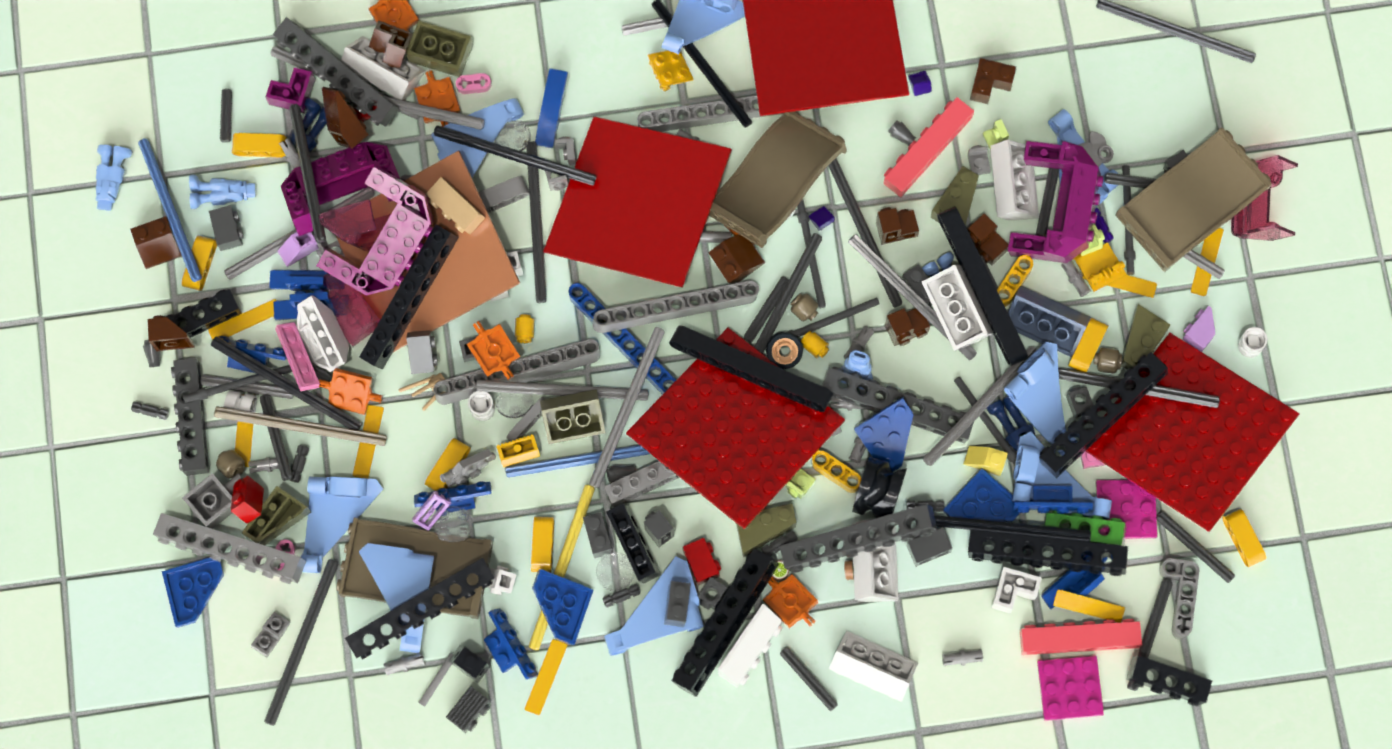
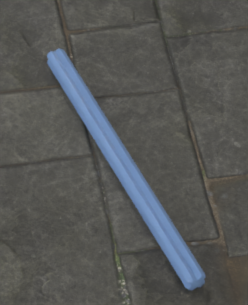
[138,138,202,282]
[505,445,650,478]

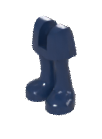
[287,98,327,153]
[986,396,1036,451]

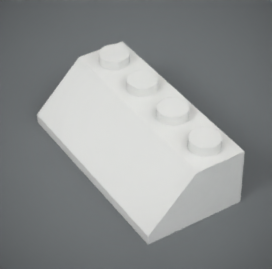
[341,36,425,100]
[990,139,1039,220]
[922,265,994,351]
[852,519,899,602]
[718,604,783,688]
[829,631,919,702]

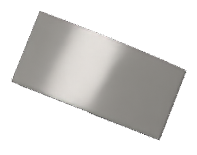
[251,612,290,658]

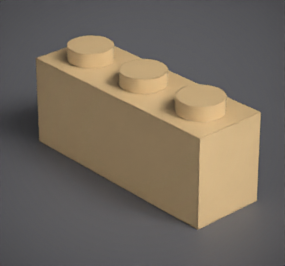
[426,177,485,235]

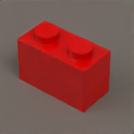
[231,475,264,524]
[682,538,722,586]

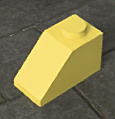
[963,446,1008,476]

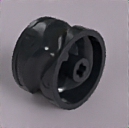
[852,457,907,518]

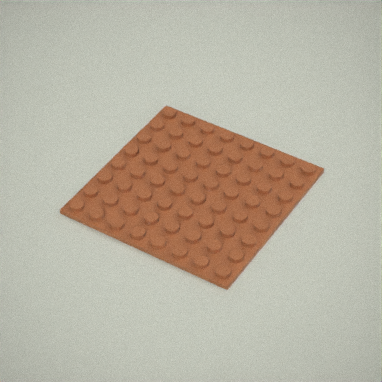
[330,151,520,352]

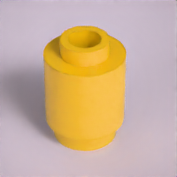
[515,314,534,343]
[801,331,829,358]

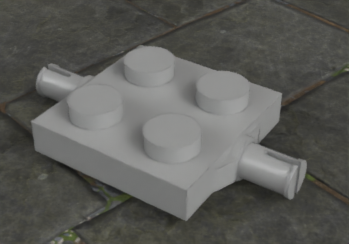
[440,449,496,487]

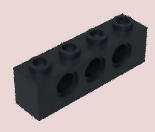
[166,289,242,338]
[606,503,661,584]
[1126,655,1213,707]

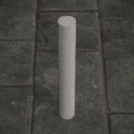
[418,653,453,707]

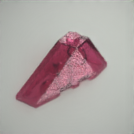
[323,273,380,347]

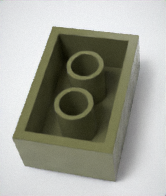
[406,20,473,77]
[540,389,606,444]

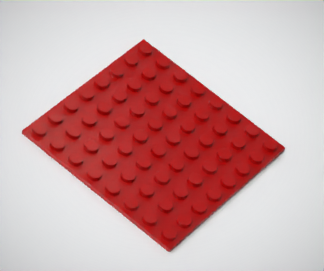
[743,0,909,116]
[543,116,732,288]
[626,327,845,529]
[1085,333,1300,532]

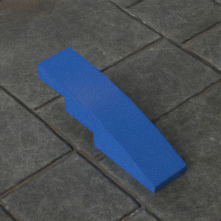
[535,69,568,149]

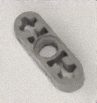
[506,397,546,442]

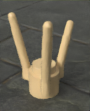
[399,373,445,411]

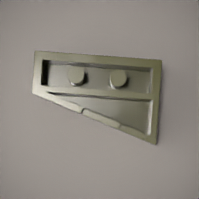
[931,166,979,226]
[1121,304,1170,370]
[242,486,311,545]
[736,504,797,557]

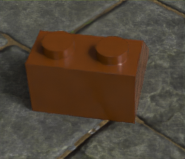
[130,216,182,269]
[708,234,766,284]
[148,315,195,351]

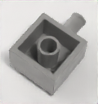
[182,473,243,529]

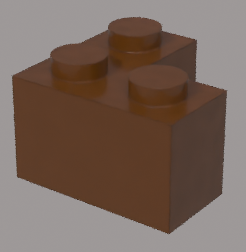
[369,21,413,69]
[970,58,1016,104]
[876,207,919,245]
[968,213,1009,266]
[885,308,930,346]

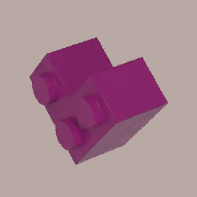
[265,67,315,114]

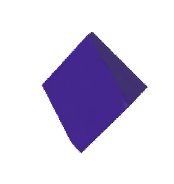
[908,70,932,96]
[809,206,835,231]

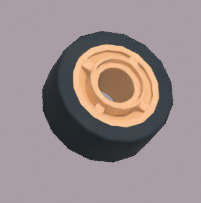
[766,332,803,369]

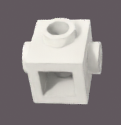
[487,566,516,595]

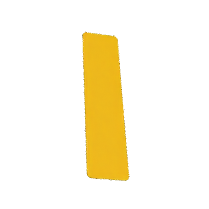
[1191,228,1224,296]
[1083,275,1157,298]
[208,299,276,340]
[235,394,253,467]
[352,405,384,478]
[1054,590,1125,623]
[525,639,567,715]

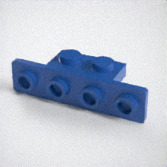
[269,270,346,291]
[274,290,350,320]
[218,336,287,373]
[414,481,492,514]
[1013,486,1093,514]
[1041,555,1108,609]
[483,609,538,680]

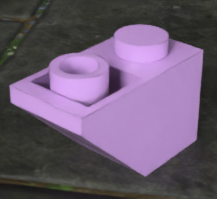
[278,232,319,267]
[1183,306,1216,352]

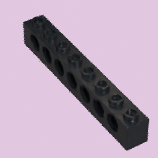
[359,224,459,370]
[1039,352,1168,479]
[968,530,1128,576]
[671,548,779,697]
[345,558,495,660]

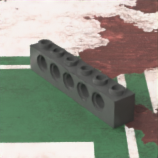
[171,358,209,476]

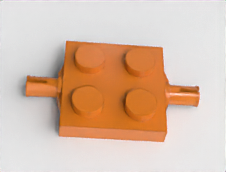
[368,0,419,32]
[414,71,461,127]
[467,321,520,380]
[319,368,383,415]
[763,574,819,629]

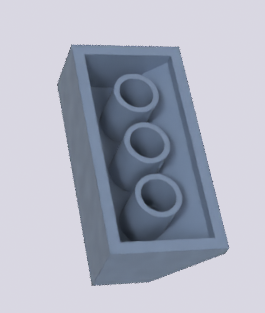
[1008,286,1091,357]

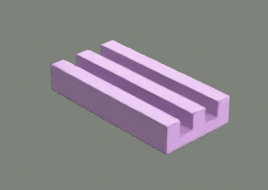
[412,491,451,531]

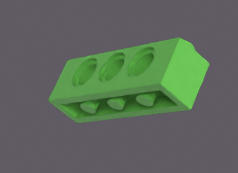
[1045,511,1126,546]

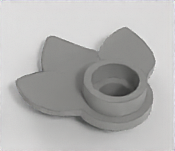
[1079,131,1114,167]

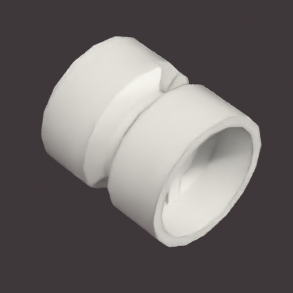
[1238,327,1268,358]
[224,390,257,413]
[468,391,495,421]

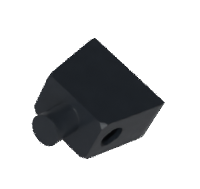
[448,645,490,683]

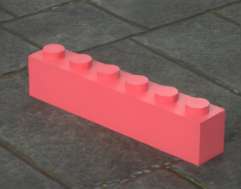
[884,97,974,198]
[1020,619,1142,655]

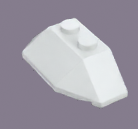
[297,295,349,372]

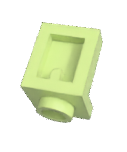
[983,119,1009,149]
[1080,224,1105,256]
[786,469,816,499]

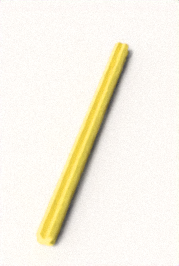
[529,485,595,650]

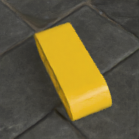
[232,133,287,157]
[182,235,217,291]
[997,255,1033,307]
[1069,318,1109,372]
[425,438,471,491]
[812,450,861,493]
[1222,509,1266,567]
[531,517,554,573]

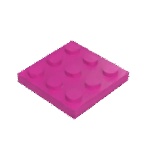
[1095,480,1157,539]
[1037,656,1104,721]

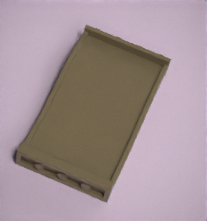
[708,111,847,248]
[1115,127,1272,272]
[336,518,493,619]

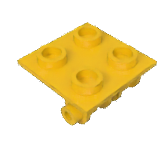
[647,50,694,91]
[1075,243,1127,292]

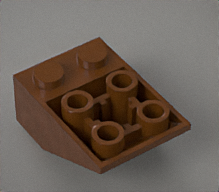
[322,87,369,149]

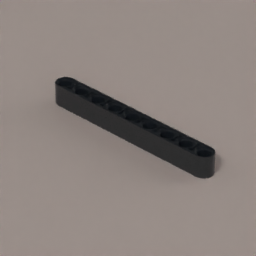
[937,207,1028,366]
[669,325,833,412]

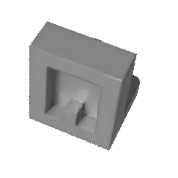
[555,137,576,166]
[967,145,991,175]

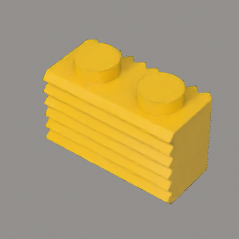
[497,434,540,468]

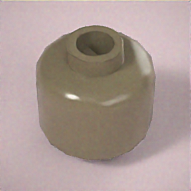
[790,293,819,321]
[1094,347,1122,374]
[216,450,245,479]

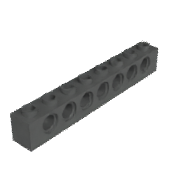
[273,17,399,127]
[822,367,974,444]
[780,504,937,573]

